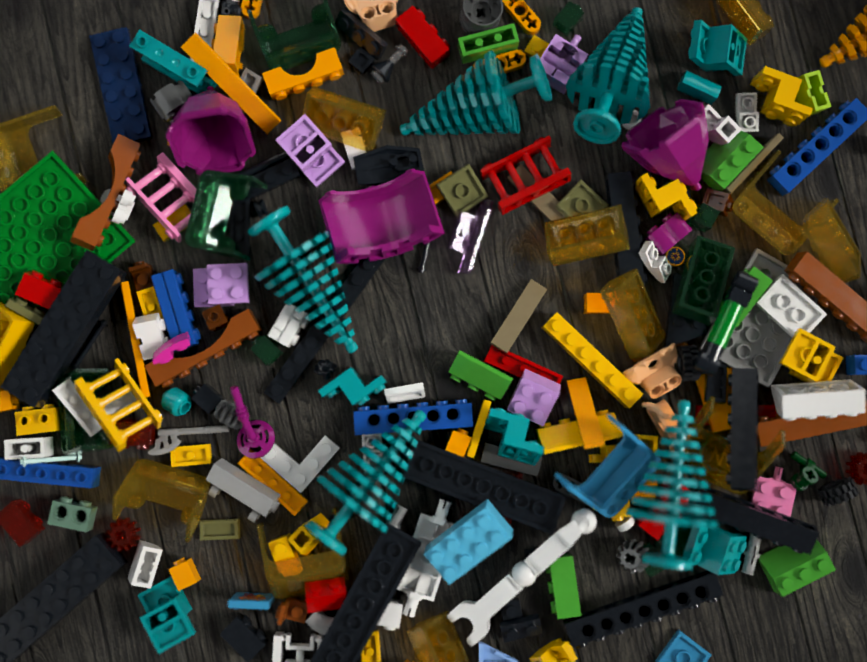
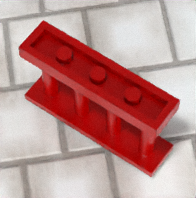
[480,135,572,215]

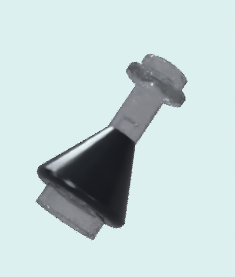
[370,44,408,84]

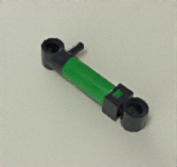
[692,270,759,377]

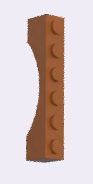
[70,134,141,251]
[144,309,262,388]

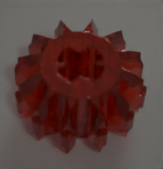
[845,452,867,485]
[106,517,141,552]

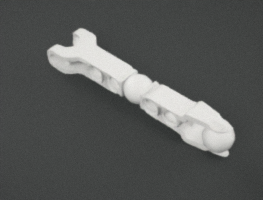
[447,508,597,647]

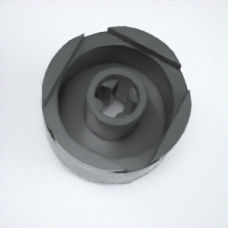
[150,80,193,123]

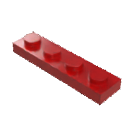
[484,345,563,384]

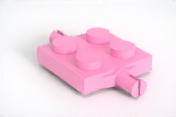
[750,466,796,517]

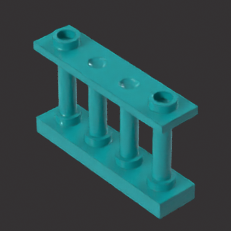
[129,29,217,94]

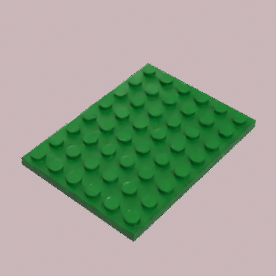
[0,151,136,328]

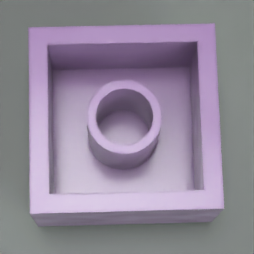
[507,369,561,426]

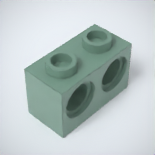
[47,496,98,532]

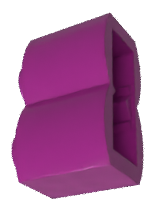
[645,212,692,256]

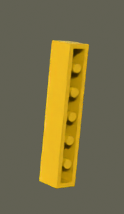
[541,312,643,408]

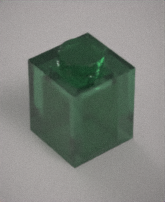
[553,1,584,36]
[688,203,720,232]
[250,335,284,366]

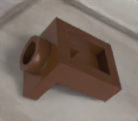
[701,188,734,217]
[128,261,154,291]
[202,305,230,332]

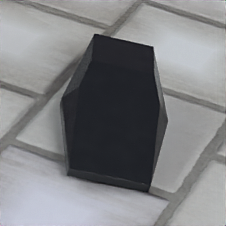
[353,145,424,185]

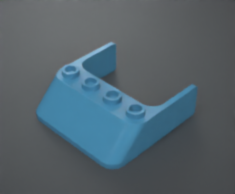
[554,414,661,518]

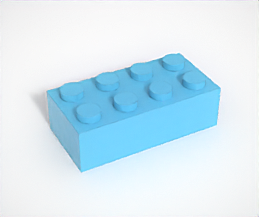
[423,499,513,585]

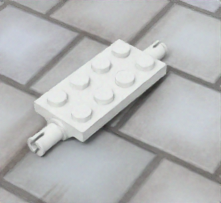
[397,499,454,618]

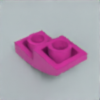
[152,332,190,364]

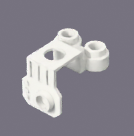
[100,189,136,225]

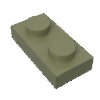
[5,297,46,325]

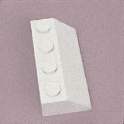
[771,379,865,421]

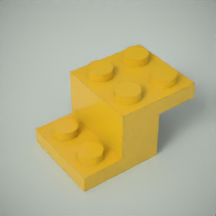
[750,66,813,126]
[635,173,698,221]
[779,328,844,382]

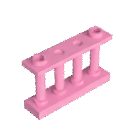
[125,152,215,243]

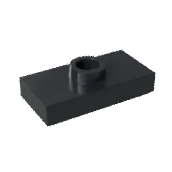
[704,364,727,404]

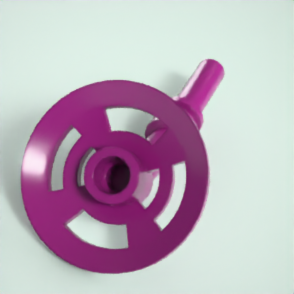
[230,386,275,459]

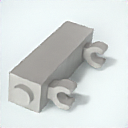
[206,458,281,523]

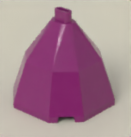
[166,86,256,176]
[621,99,709,191]

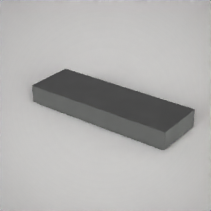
[480,442,542,477]

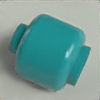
[161,387,191,416]

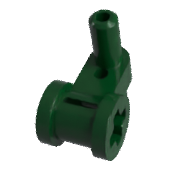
[790,451,827,491]

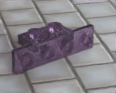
[448,200,494,274]

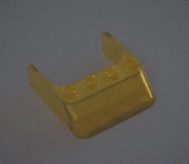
[0,105,87,193]
[732,150,839,256]
[684,396,785,495]
[257,507,349,599]

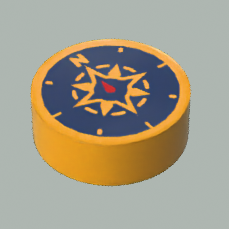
[664,247,685,267]

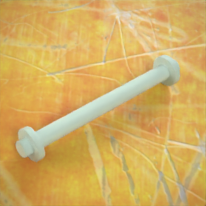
[20,452,82,467]

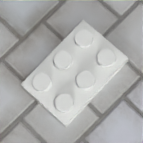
[756,274,827,338]

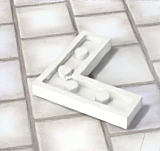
[52,378,137,437]
[261,435,340,493]

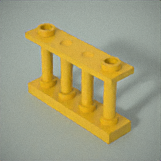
[74,358,163,452]

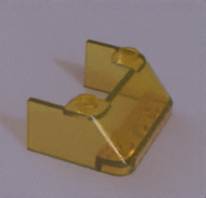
[112,459,210,542]

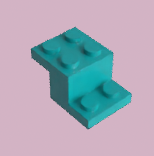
[688,20,747,76]
[318,368,387,406]
[484,408,544,466]
[683,526,747,575]
[137,576,196,654]

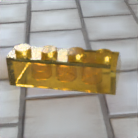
[716,0,775,46]
[302,86,386,152]
[801,197,861,283]
[545,204,630,266]
[600,268,666,359]
[407,611,470,662]

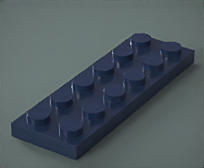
[89,27,153,144]

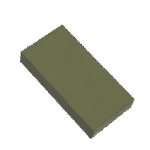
[199,518,240,541]

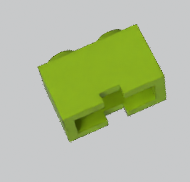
[795,70,831,115]

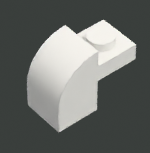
[704,104,742,145]

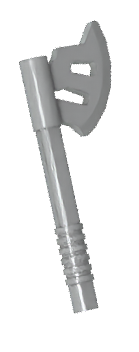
[148,425,230,455]

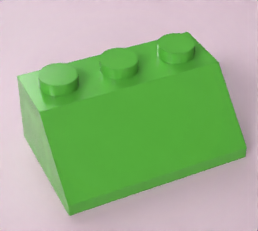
[701,131,764,191]
[448,351,513,401]
[757,540,836,597]

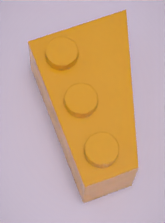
[212,15,245,86]

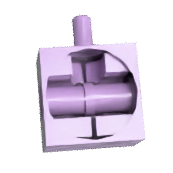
[540,34,589,94]

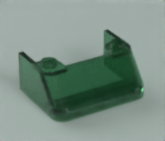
[248,0,341,71]
[185,170,268,261]
[58,368,114,455]

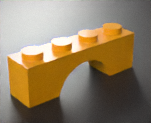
[262,47,344,100]

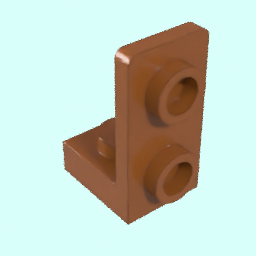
[275,597,308,625]

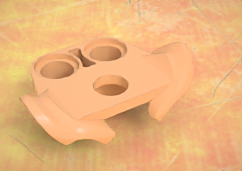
[344,0,399,32]
[622,343,682,399]
[642,399,677,452]

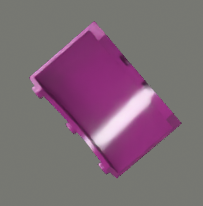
[318,169,445,264]

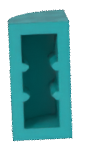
[677,70,722,105]

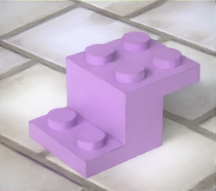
[276,114,345,188]
[193,263,249,308]

